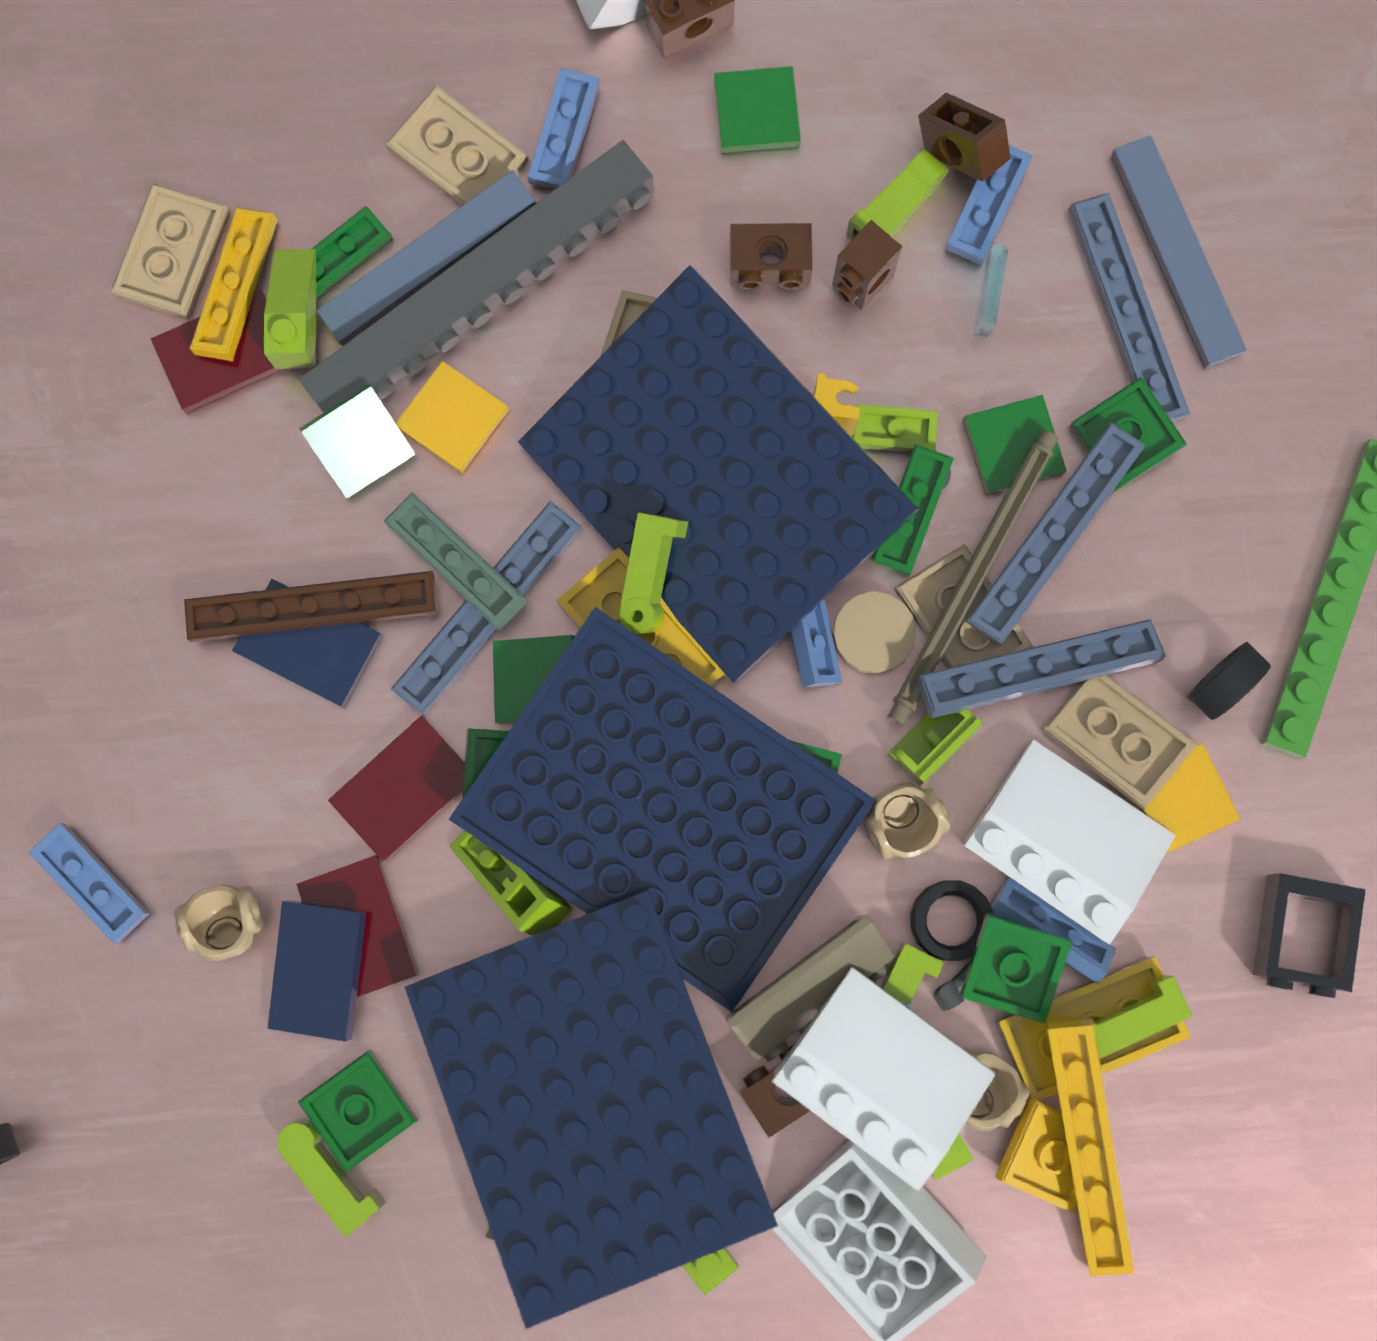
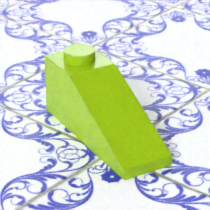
[264,249,316,369]
[449,830,573,936]

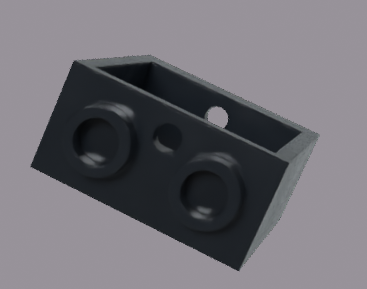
[1253,873,1366,998]

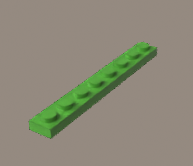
[1261,439,1377,759]

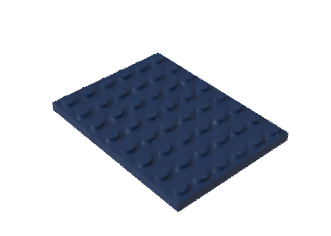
[518,265,919,683]
[449,607,876,1012]
[404,890,778,1329]

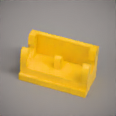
[813,373,860,437]

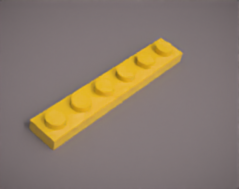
[1048,1019,1134,1276]

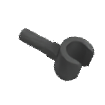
[934,960,971,1011]

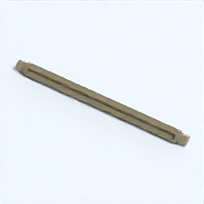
[887,430,1058,726]

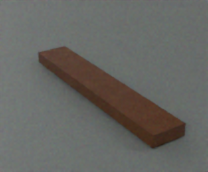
[184,571,438,642]

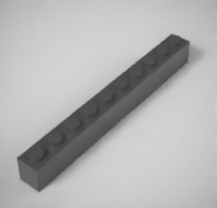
[298,140,654,413]

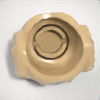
[864,783,951,860]
[174,884,263,961]
[963,1048,1030,1131]

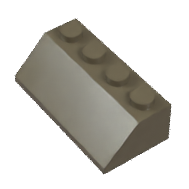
[725,915,895,1062]

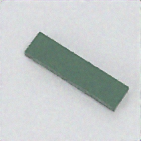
[384,492,528,631]

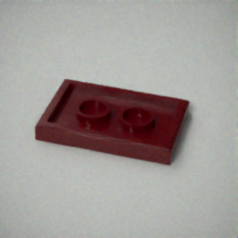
[151,289,283,413]
[328,715,465,863]
[296,855,419,997]

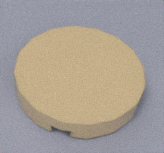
[833,591,917,675]

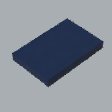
[232,579,383,708]
[267,900,366,1042]

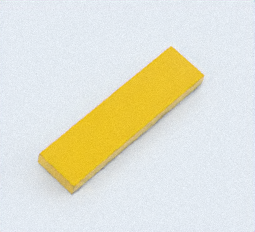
[190,207,278,361]

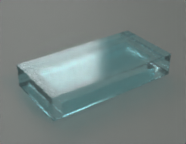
[974,244,1008,337]

